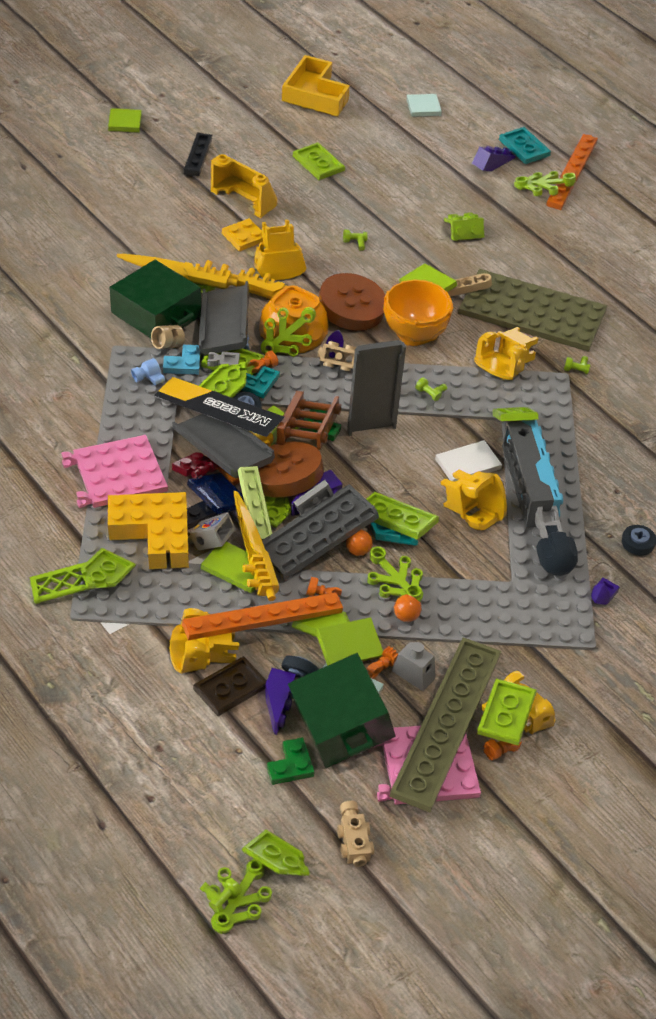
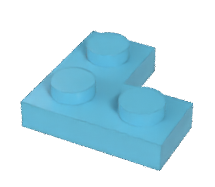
[163,345,200,375]

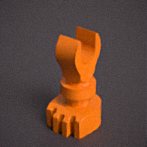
[247,350,278,373]
[306,576,342,599]
[366,646,398,679]
[483,739,522,760]

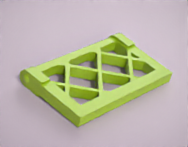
[29,562,88,604]

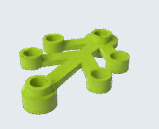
[514,171,576,196]
[261,307,316,357]
[367,546,423,602]
[207,859,272,934]

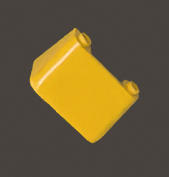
[211,154,278,218]

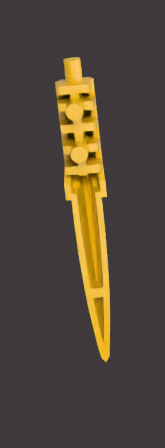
[116,254,238,289]
[231,268,287,299]
[234,491,279,601]

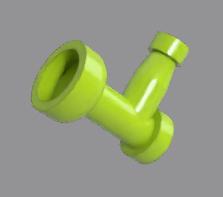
[343,229,368,251]
[564,356,591,375]
[415,377,447,401]
[200,878,242,912]

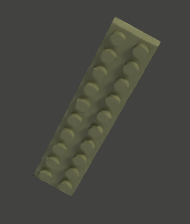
[389,637,501,813]

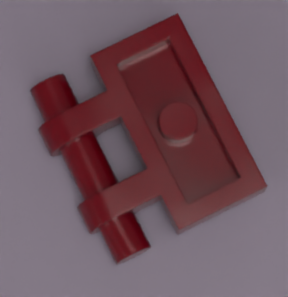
[172,452,220,478]

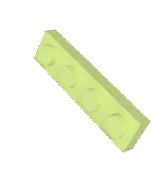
[237,466,272,540]

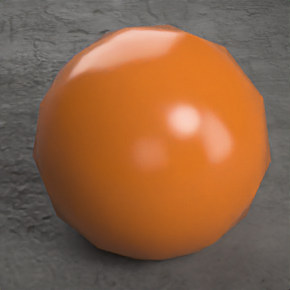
[346,530,373,556]
[394,594,422,623]

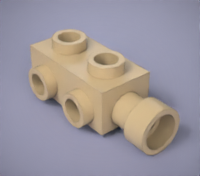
[318,341,356,372]
[337,801,374,867]

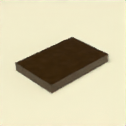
[193,656,267,716]

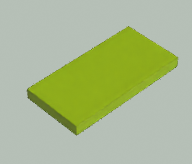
[492,407,539,421]
[366,492,439,540]

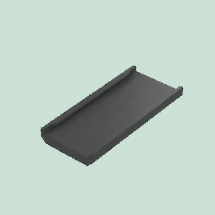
[199,281,249,355]
[347,340,406,436]
[172,414,275,478]
[262,484,379,580]

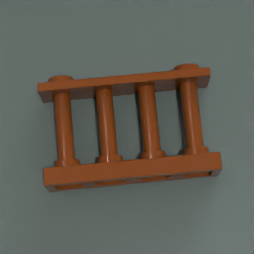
[277,391,342,450]

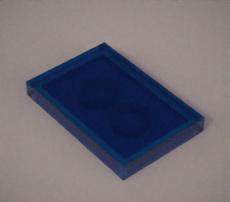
[187,473,244,514]

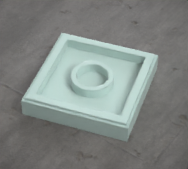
[406,94,442,117]

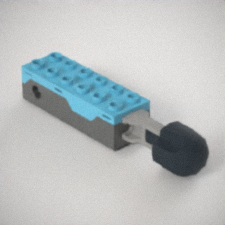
[502,420,578,576]

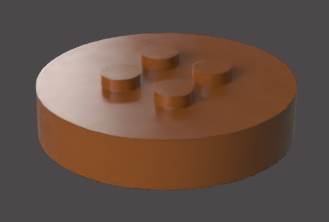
[318,273,385,331]
[258,441,324,497]

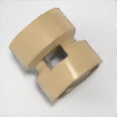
[151,325,185,349]

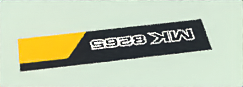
[154,377,285,437]

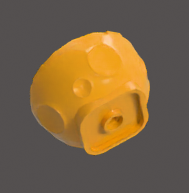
[383,280,454,346]
[259,285,328,353]

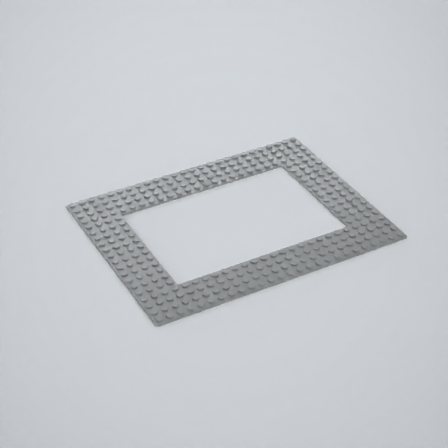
[70,346,596,650]

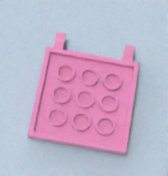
[61,435,168,508]
[372,726,481,805]

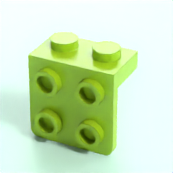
[444,212,485,241]

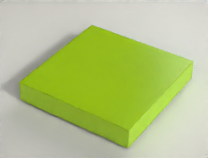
[108,108,142,132]

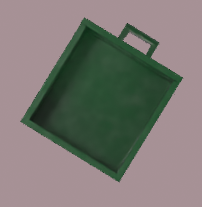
[109,260,202,338]
[288,653,396,769]

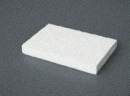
[435,440,502,481]

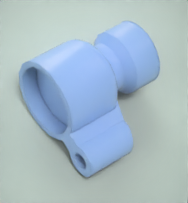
[131,358,165,385]

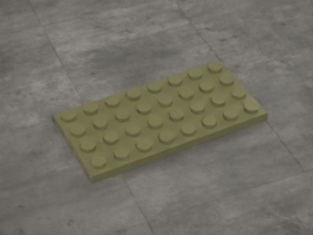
[458,269,608,352]

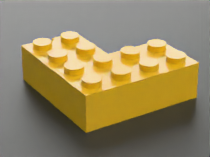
[282,55,350,116]
[108,492,189,569]

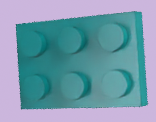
[499,127,551,164]

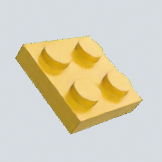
[222,218,263,252]

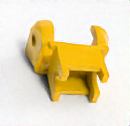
[254,219,307,280]
[474,327,538,380]
[440,470,507,530]
[169,608,239,673]
[481,671,556,734]

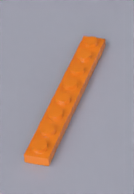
[546,134,598,210]
[182,592,343,640]

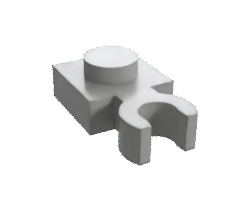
[207,352,240,367]

